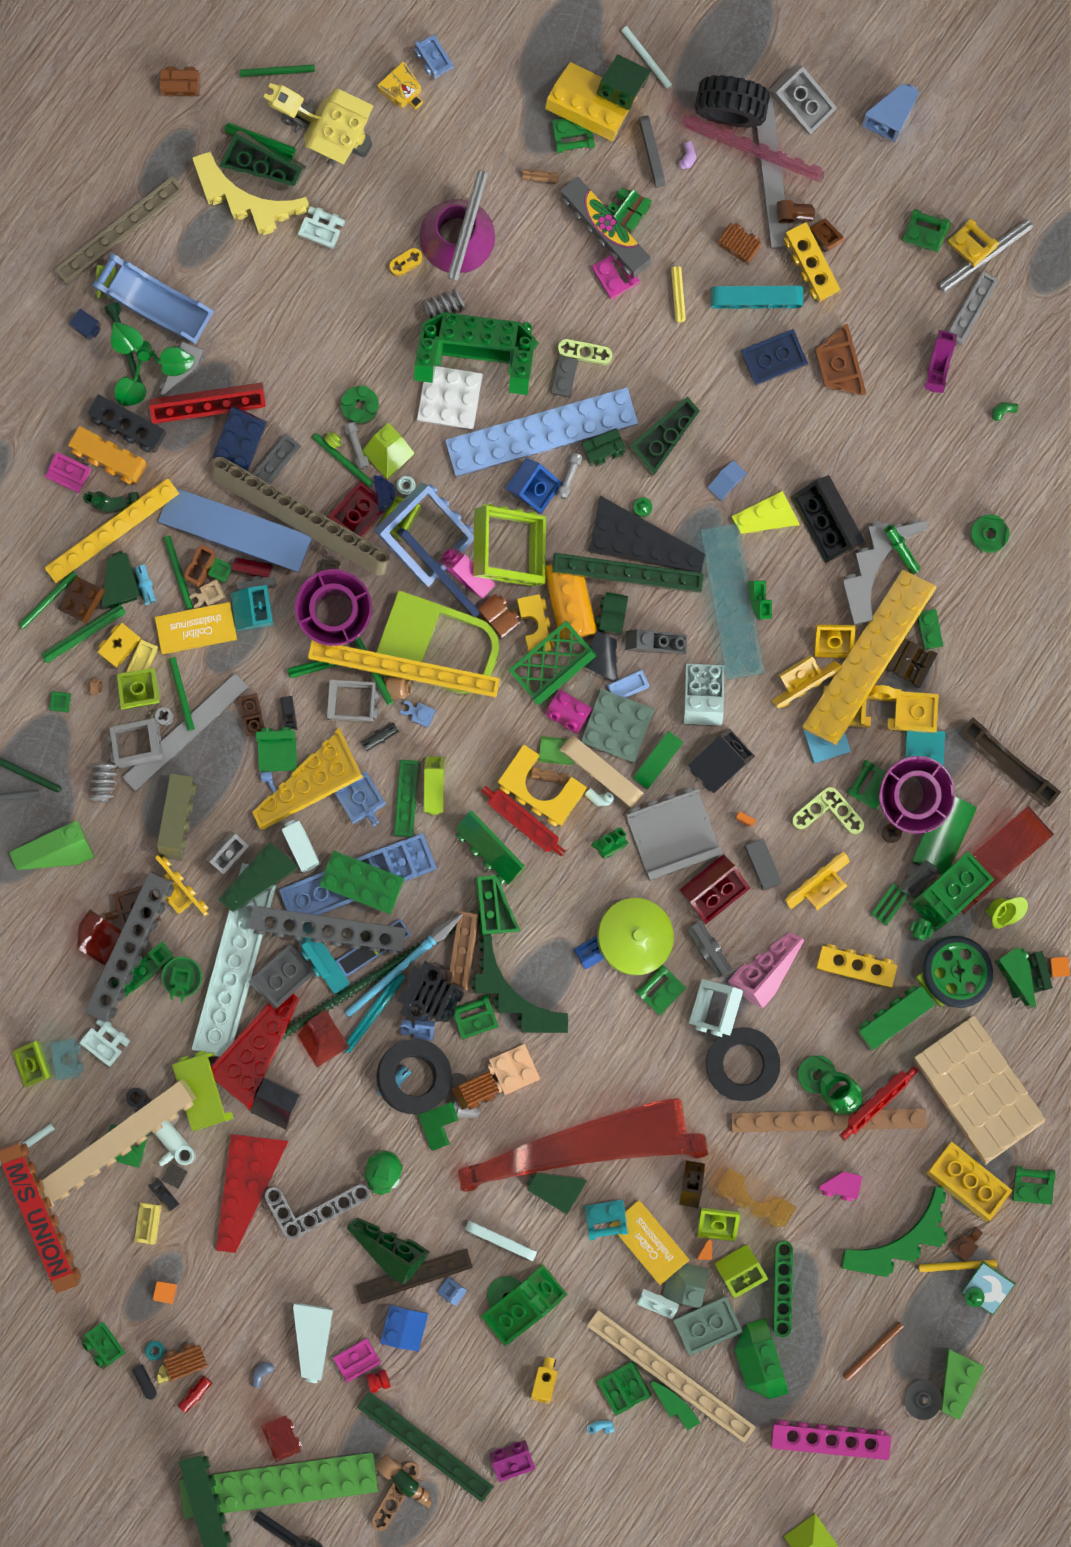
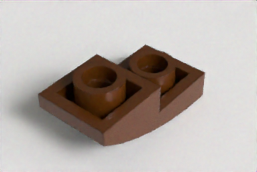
[238,693,265,736]

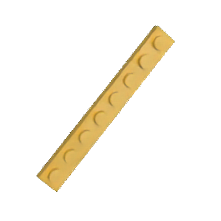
[44,477,179,583]

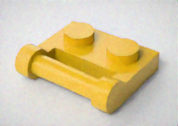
[948,219,999,267]

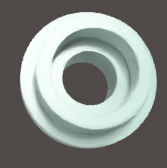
[397,476,416,495]

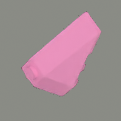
[728,932,804,1008]

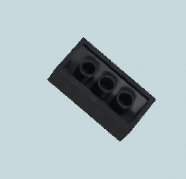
[791,475,865,563]

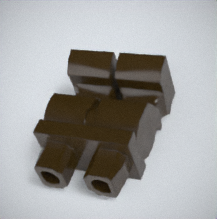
[886,638,938,688]

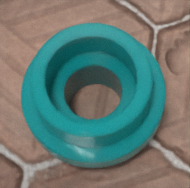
[145,1341,165,1361]

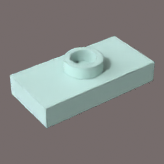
[637,1289,679,1319]

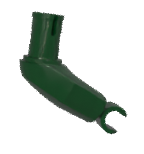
[83,491,139,513]

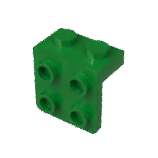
[256,727,297,772]

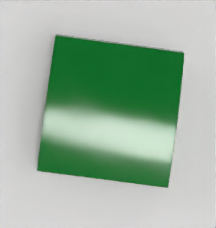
[597,1361,652,1416]

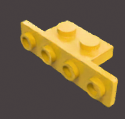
[771,655,842,708]
[785,852,850,911]
[155,855,209,916]

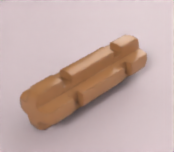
[522,169,559,184]
[531,768,569,784]

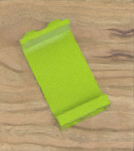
[172,1050,234,1132]

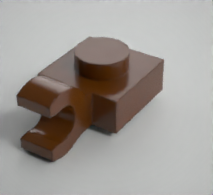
[951,1227,983,1262]

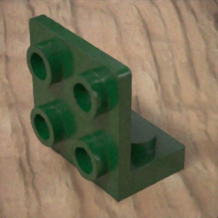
[1007,951,1053,998]

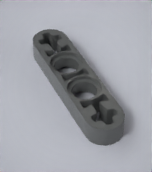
[639,115,665,188]

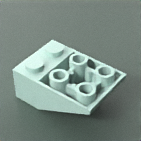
[684,664,724,726]

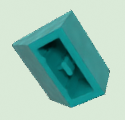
[231,585,274,631]

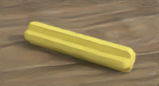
[671,266,686,322]

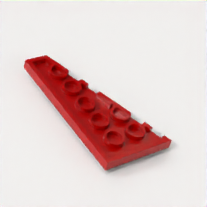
[211,994,299,1110]
[216,1134,289,1253]

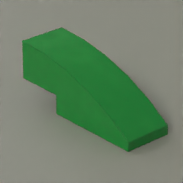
[633,731,684,790]
[650,1380,701,1431]

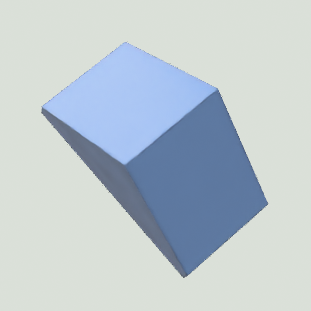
[707,460,747,501]

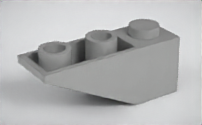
[159,342,205,397]

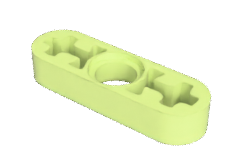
[558,339,612,365]

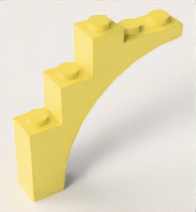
[193,152,309,235]

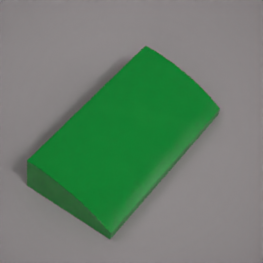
[911,796,977,875]

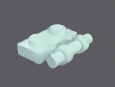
[298,206,345,250]
[80,1019,131,1067]

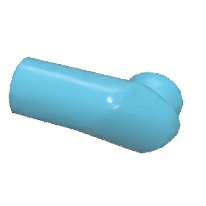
[587,1420,615,1434]

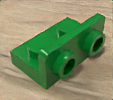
[80,1322,126,1370]

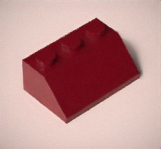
[679,854,750,924]

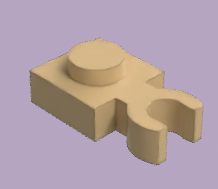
[189,580,226,608]

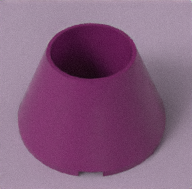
[420,199,495,273]
[295,569,372,646]
[879,756,955,834]

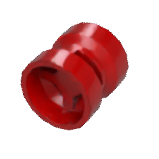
[366,1369,391,1393]

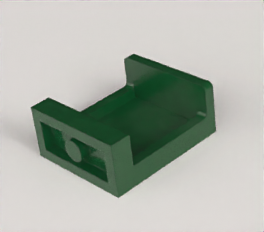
[596,54,651,110]

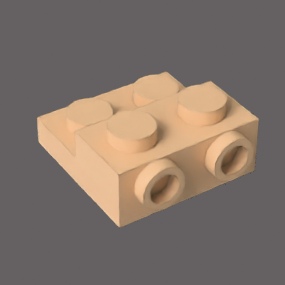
[488,1044,540,1095]

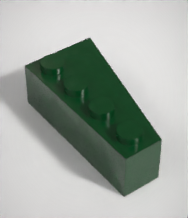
[219,130,306,186]
[628,396,700,476]
[218,842,300,913]

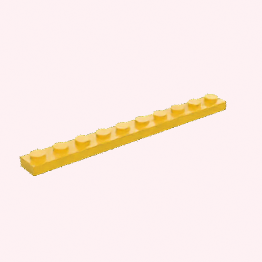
[308,640,500,698]

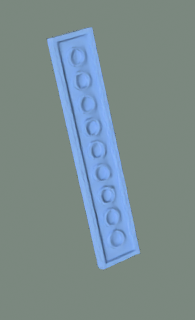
[445,388,638,477]

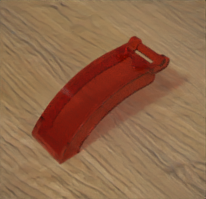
[961,806,1054,914]

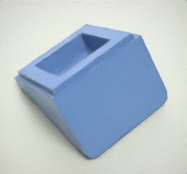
[437,1277,467,1306]

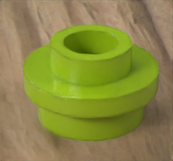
[325,432,342,449]

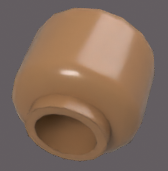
[383,676,412,700]

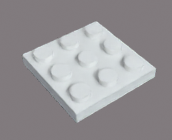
[417,366,483,430]

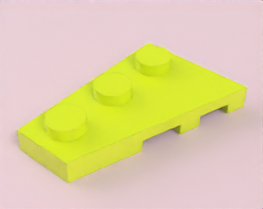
[731,491,800,534]

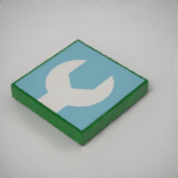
[961,1261,1015,1315]

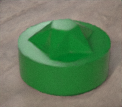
[633,497,653,517]
[965,1287,985,1307]

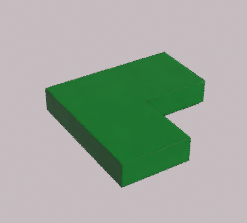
[418,1102,459,1151]

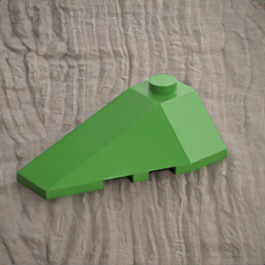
[9,821,95,870]

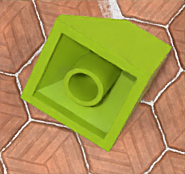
[362,422,415,479]
[784,1513,838,1547]

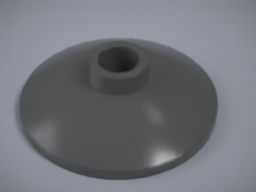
[905,1380,943,1420]

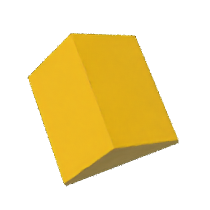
[814,625,856,658]

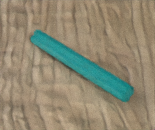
[341,973,406,1053]

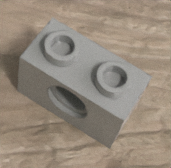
[205,831,249,874]

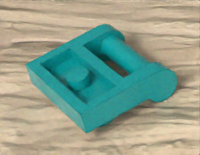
[585,1200,628,1240]

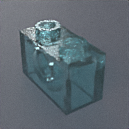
[51,1039,84,1081]

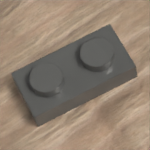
[552,356,578,398]

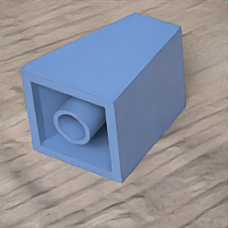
[862,84,919,142]

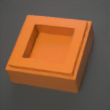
[735,811,756,827]

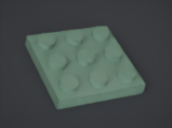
[581,689,655,763]

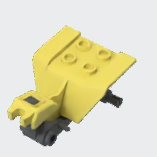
[263,83,374,166]

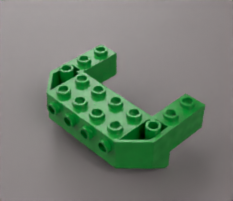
[414,312,536,395]

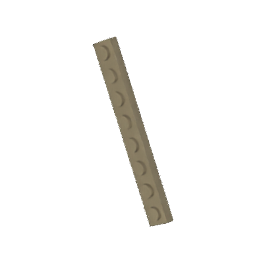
[54,176,185,285]

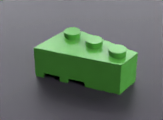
[940,1347,985,1420]

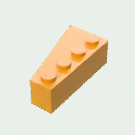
[68,426,148,485]

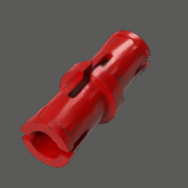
[177,1375,213,1414]

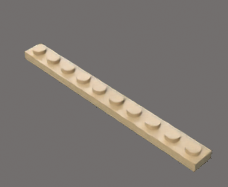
[587,1310,756,1443]

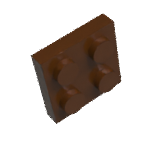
[57,576,105,624]

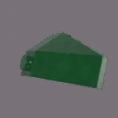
[346,1218,430,1284]

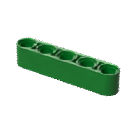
[773,1240,793,1338]

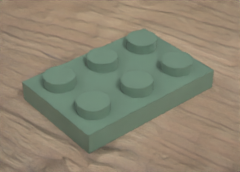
[673,1296,743,1356]

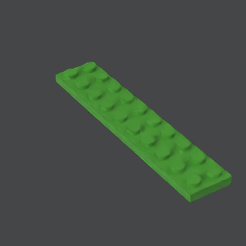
[179,1452,378,1519]

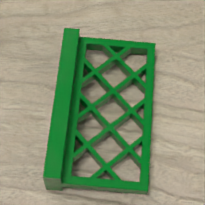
[508,620,597,706]

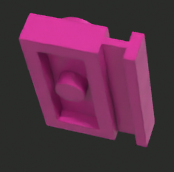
[44,452,92,494]
[333,1338,381,1383]

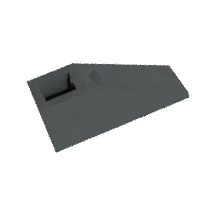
[625,629,687,654]

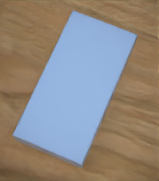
[607,670,650,698]

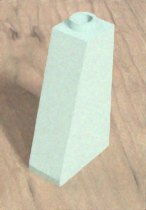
[293,1303,334,1383]

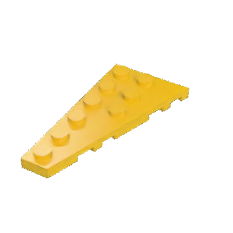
[252,728,363,830]

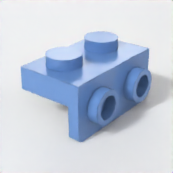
[414,34,454,79]

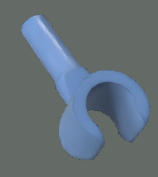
[261,772,277,794]

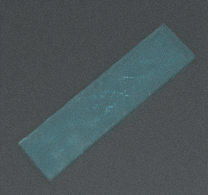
[701,524,765,680]

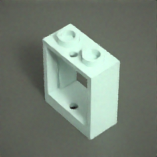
[282,820,321,873]
[689,979,743,1037]

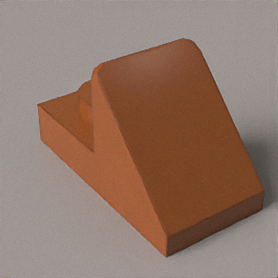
[810,218,845,253]

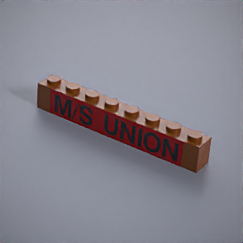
[0,1139,81,1293]

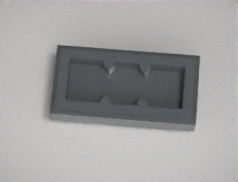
[237,576,277,591]

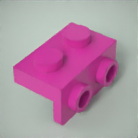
[545,689,593,734]

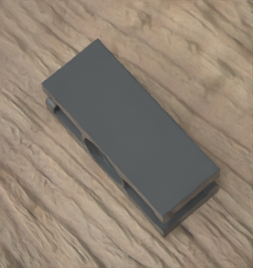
[745,838,782,891]

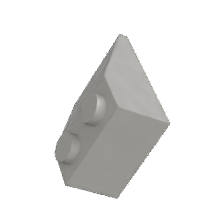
[768,65,837,134]

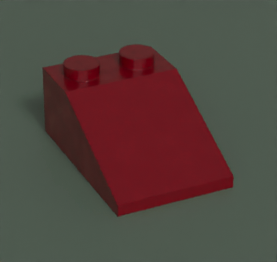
[328,481,390,538]

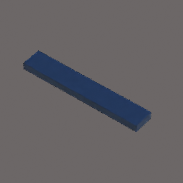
[396,528,480,617]

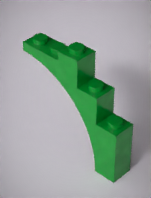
[841,1186,947,1277]

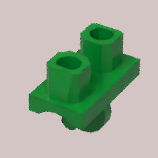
[591,827,629,859]

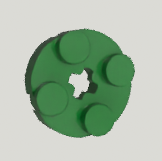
[341,386,379,424]
[971,514,1010,553]
[798,1056,836,1094]

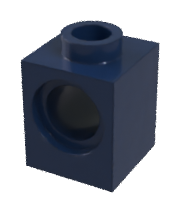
[69,309,101,340]

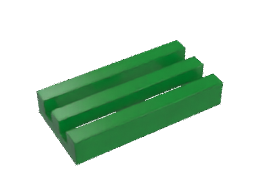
[870,883,908,926]

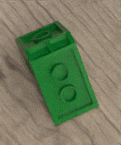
[909,851,994,932]
[481,1264,568,1346]

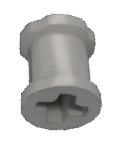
[155,707,174,726]

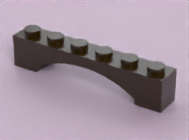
[958,717,1061,809]

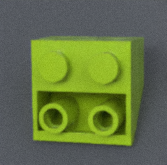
[714,1244,768,1299]

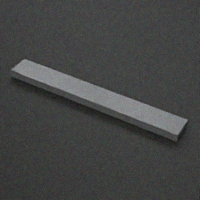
[756,98,789,248]
[123,673,249,791]

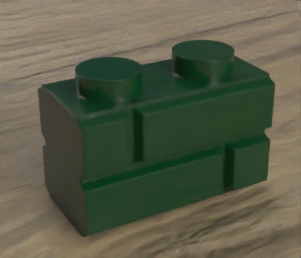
[582,428,626,467]

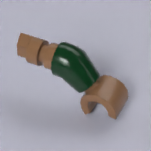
[376,1454,432,1509]

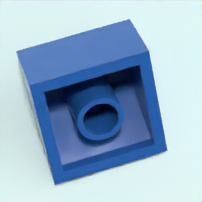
[505,457,562,514]
[380,1304,428,1352]

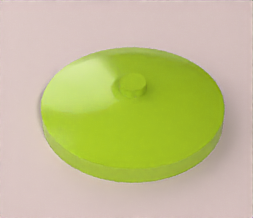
[597,898,674,975]

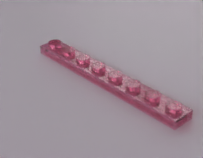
[682,115,824,183]

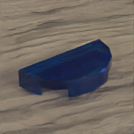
[373,475,396,512]

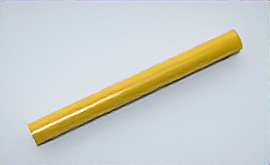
[918,1260,997,1272]

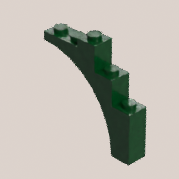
[472,935,568,1033]

